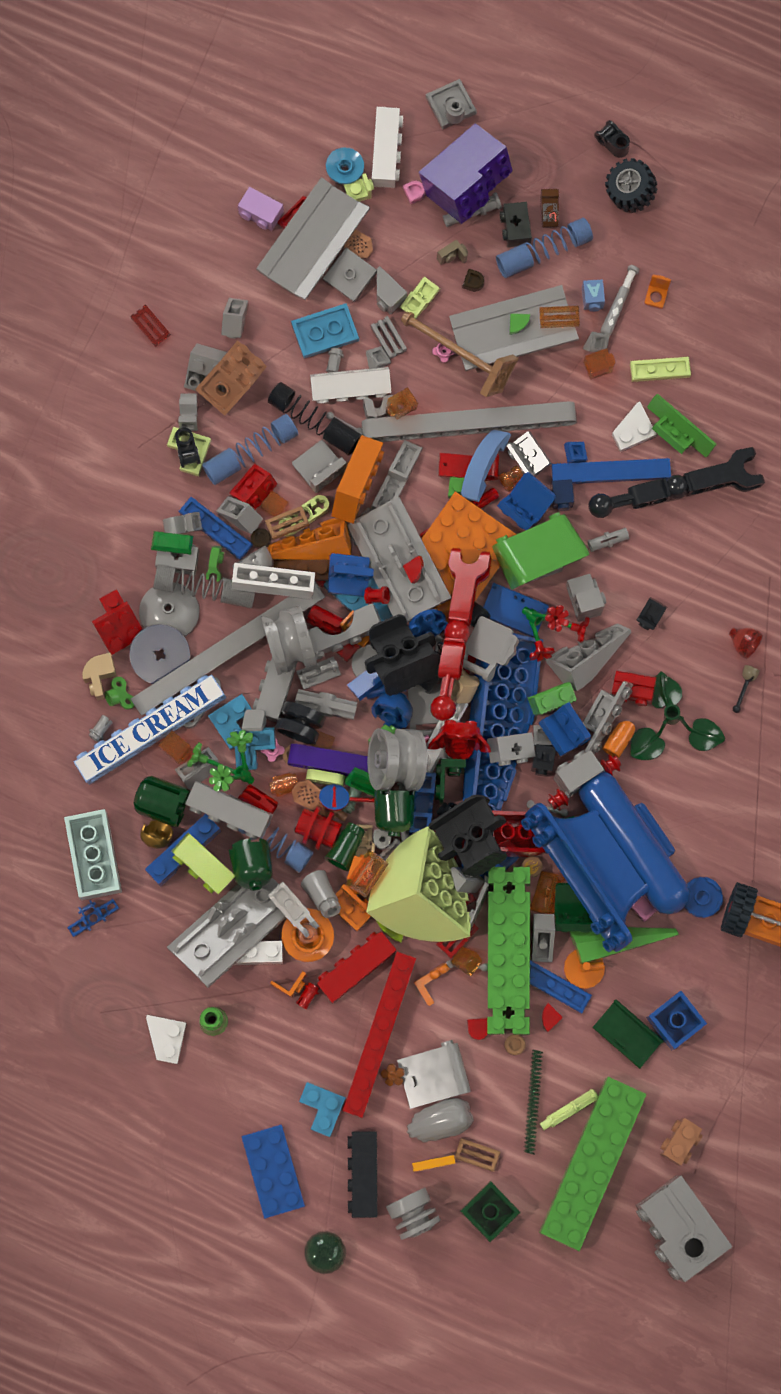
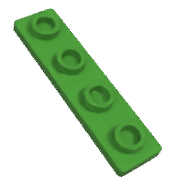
[647,394,716,457]

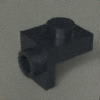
[636,597,667,630]

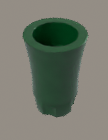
[324,822,365,871]

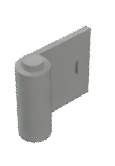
[397,1040,471,1109]

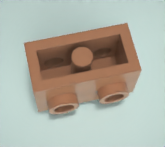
[660,1118,703,1166]

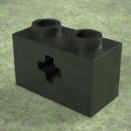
[500,201,532,248]

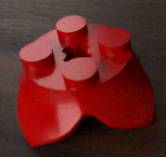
[428,720,491,759]

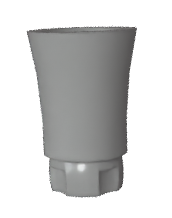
[301,870,341,918]

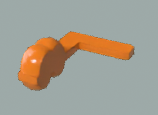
[414,963,450,1006]

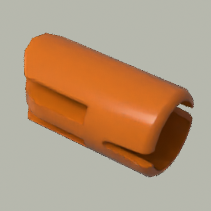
[602,721,635,758]

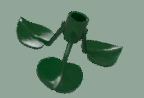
[630,671,725,760]

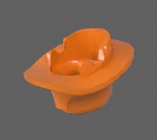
[281,908,334,962]

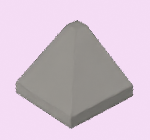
[583,332,610,354]
[366,346,391,369]

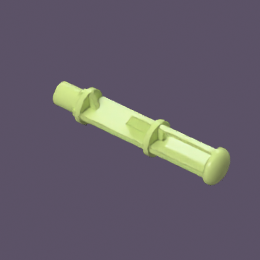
[539,1089,598,1130]

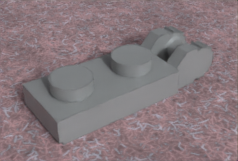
[267,881,319,938]

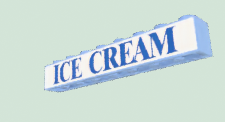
[74,675,226,785]

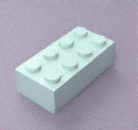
[64,809,122,900]

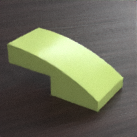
[400,277,440,319]

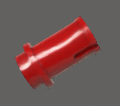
[296,982,320,1010]

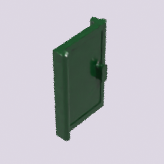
[592,999,664,1069]

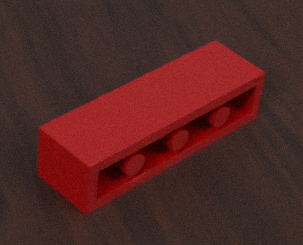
[317,931,397,1004]

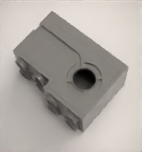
[636,1176,733,1282]

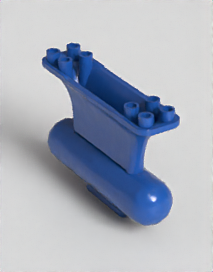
[521,771,690,952]

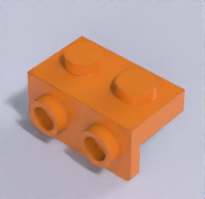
[336,884,372,932]

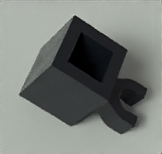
[531,744,556,777]

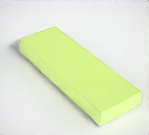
[630,357,691,382]

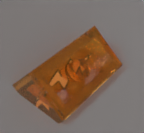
[345,850,389,898]
[530,871,565,914]

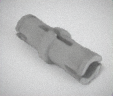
[588,527,629,552]

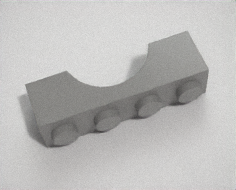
[308,603,382,660]

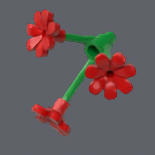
[522,605,590,662]

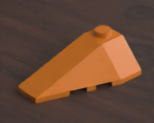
[268,518,352,560]

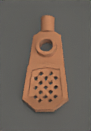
[344,229,373,259]
[292,779,348,822]

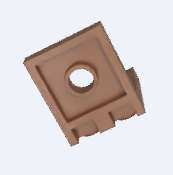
[195,340,267,416]

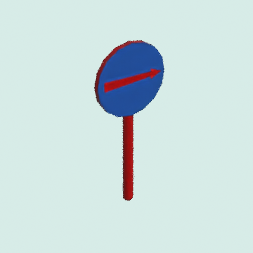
[319,784,374,811]

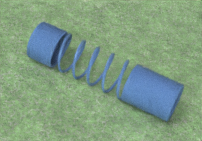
[496,217,593,278]
[202,414,299,485]
[230,794,313,873]

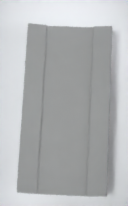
[256,177,370,300]
[449,285,579,371]
[347,497,452,623]
[167,878,286,988]

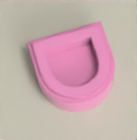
[403,181,425,204]

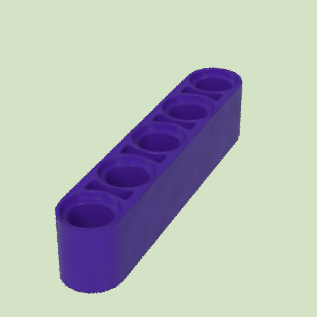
[287,744,368,776]

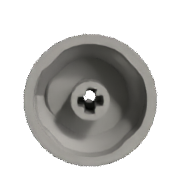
[261,605,317,675]
[367,728,427,791]

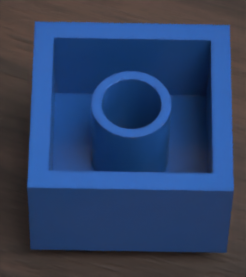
[646,991,707,1051]

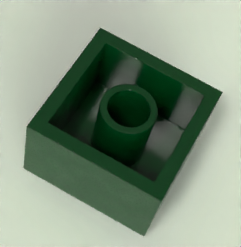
[460,1181,520,1242]

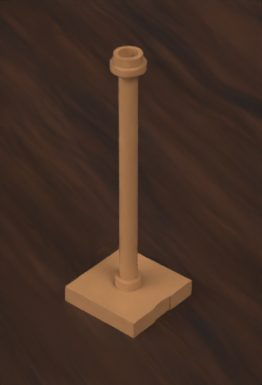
[401,311,519,397]

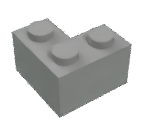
[566,574,606,622]

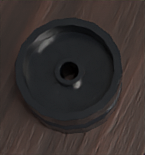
[275,701,326,745]

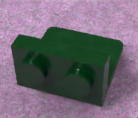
[554,883,593,933]

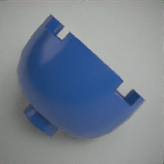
[371,693,413,729]

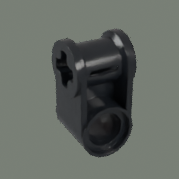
[594,120,630,158]
[175,427,201,468]

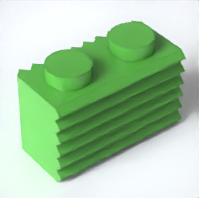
[528,682,577,716]

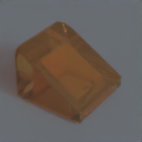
[451,947,482,976]

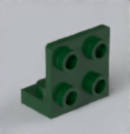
[435,759,466,805]

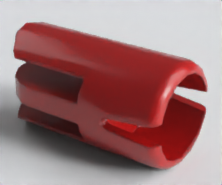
[306,605,344,635]
[238,784,278,814]

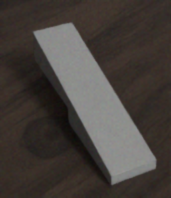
[370,440,422,511]

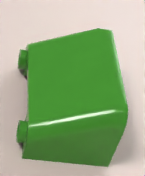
[492,512,590,590]

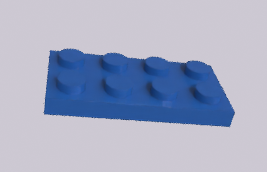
[241,1124,305,1219]

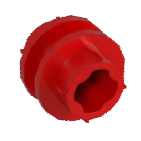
[294,806,343,851]

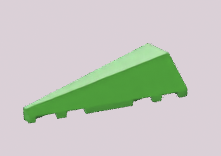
[569,927,679,964]

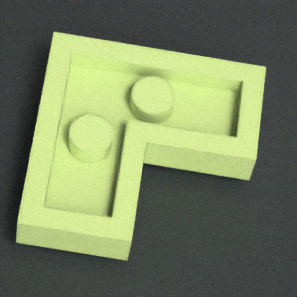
[167,427,211,477]

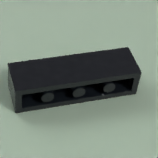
[348,1131,377,1218]

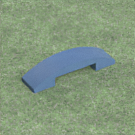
[461,430,511,502]

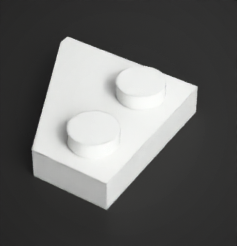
[612,402,656,452]
[146,1015,186,1064]

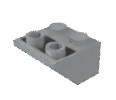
[184,343,227,392]

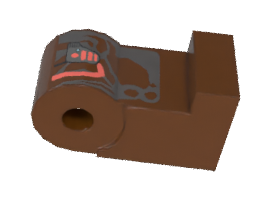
[540,189,559,227]

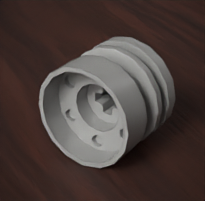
[386,1187,441,1240]

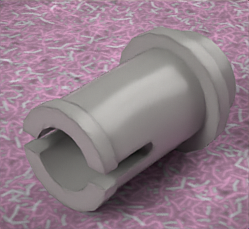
[326,348,344,373]
[89,715,113,742]

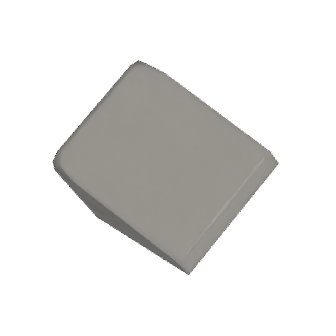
[242,709,267,731]

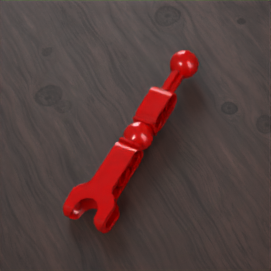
[430,548,492,721]

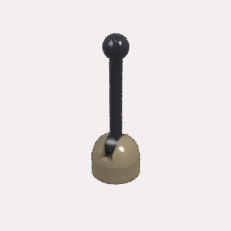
[733,665,760,713]

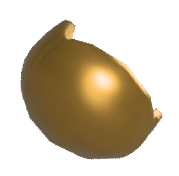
[140,820,173,849]

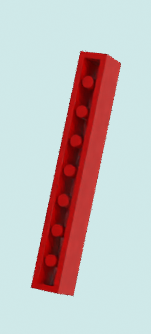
[343,952,416,1118]

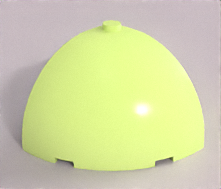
[366,827,471,942]

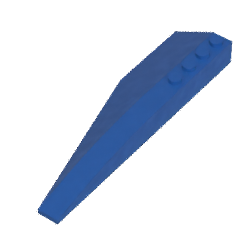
[462,633,543,869]

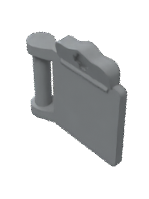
[463,616,519,682]
[408,684,441,737]

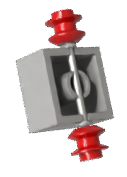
[547,750,622,811]

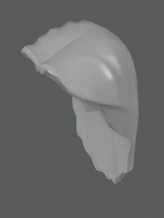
[407,1098,474,1142]

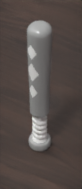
[600,265,639,336]

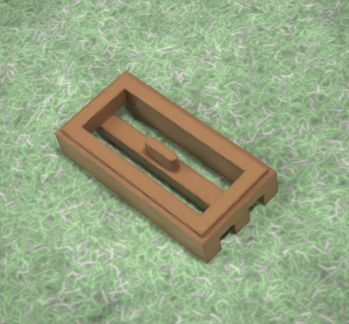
[265,506,309,540]
[454,1138,500,1172]

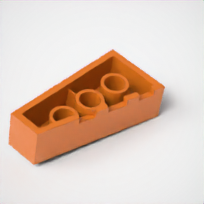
[331,435,385,524]

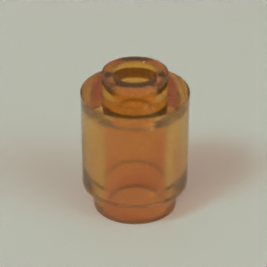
[269,772,298,797]

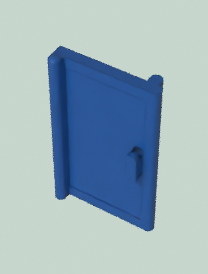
[483,583,549,638]

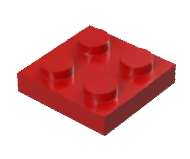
[92,601,143,655]

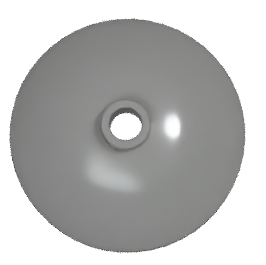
[139,582,200,637]

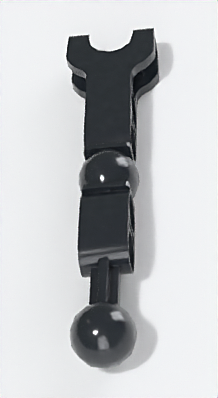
[588,447,765,518]

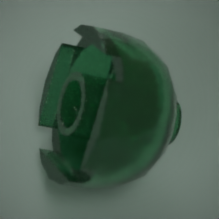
[304,1231,346,1274]

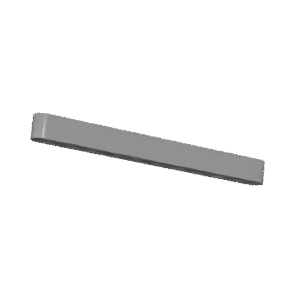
[361,402,577,442]
[131,580,325,716]

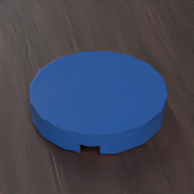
[684,877,723,918]

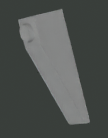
[546,623,631,691]

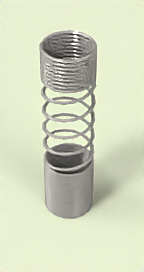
[153,564,255,609]

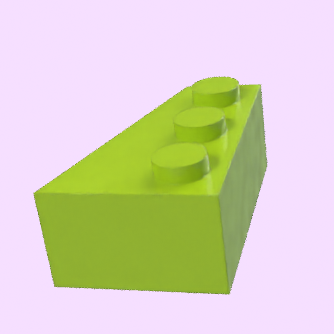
[171,832,235,894]

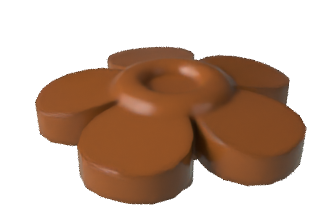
[381,1064,405,1086]

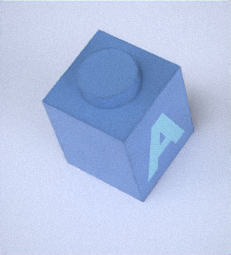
[582,279,605,312]

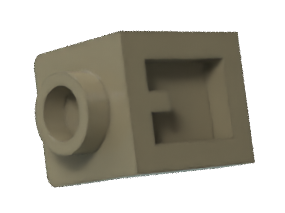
[437,239,468,265]

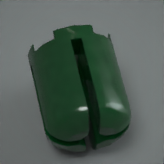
[134,776,191,827]

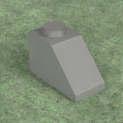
[377,266,407,315]
[221,298,248,339]
[216,496,263,534]
[532,914,555,962]

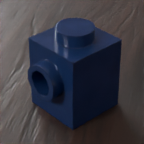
[551,479,574,511]

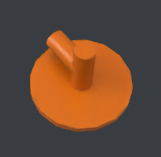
[564,950,605,989]

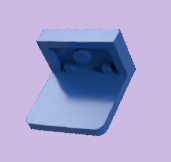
[497,472,556,531]

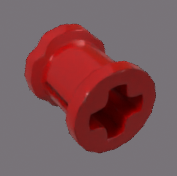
[364,586,390,605]

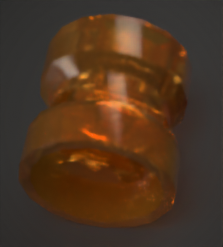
[499,465,523,492]

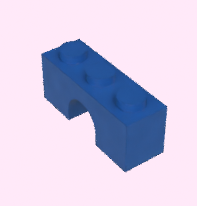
[409,772,436,835]

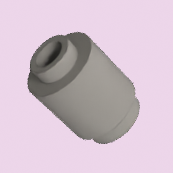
[445,98,465,124]

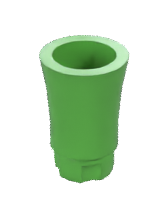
[199,1007,228,1036]

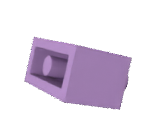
[238,187,284,231]

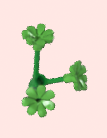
[187,730,255,791]

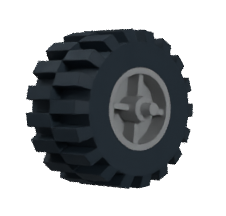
[605,158,658,213]

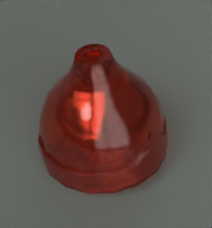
[729,628,763,659]

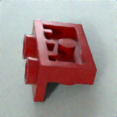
[229,464,277,510]

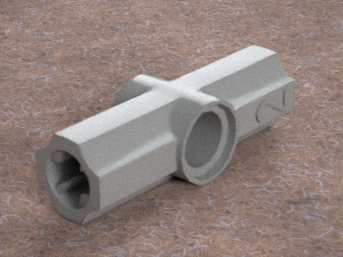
[295,689,357,720]

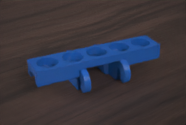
[67,899,119,937]

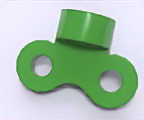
[105,677,134,710]

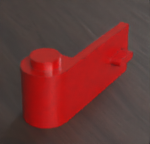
[438,453,499,481]

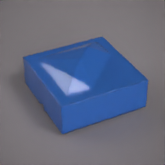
[564,442,588,463]

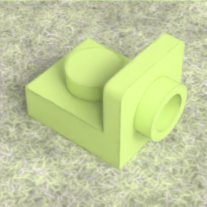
[344,173,374,202]

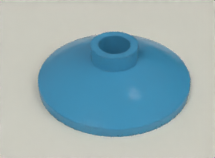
[326,147,364,184]

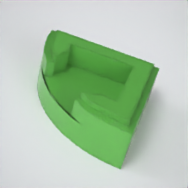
[510,314,530,335]

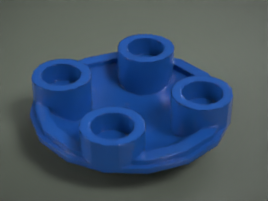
[408,609,448,638]

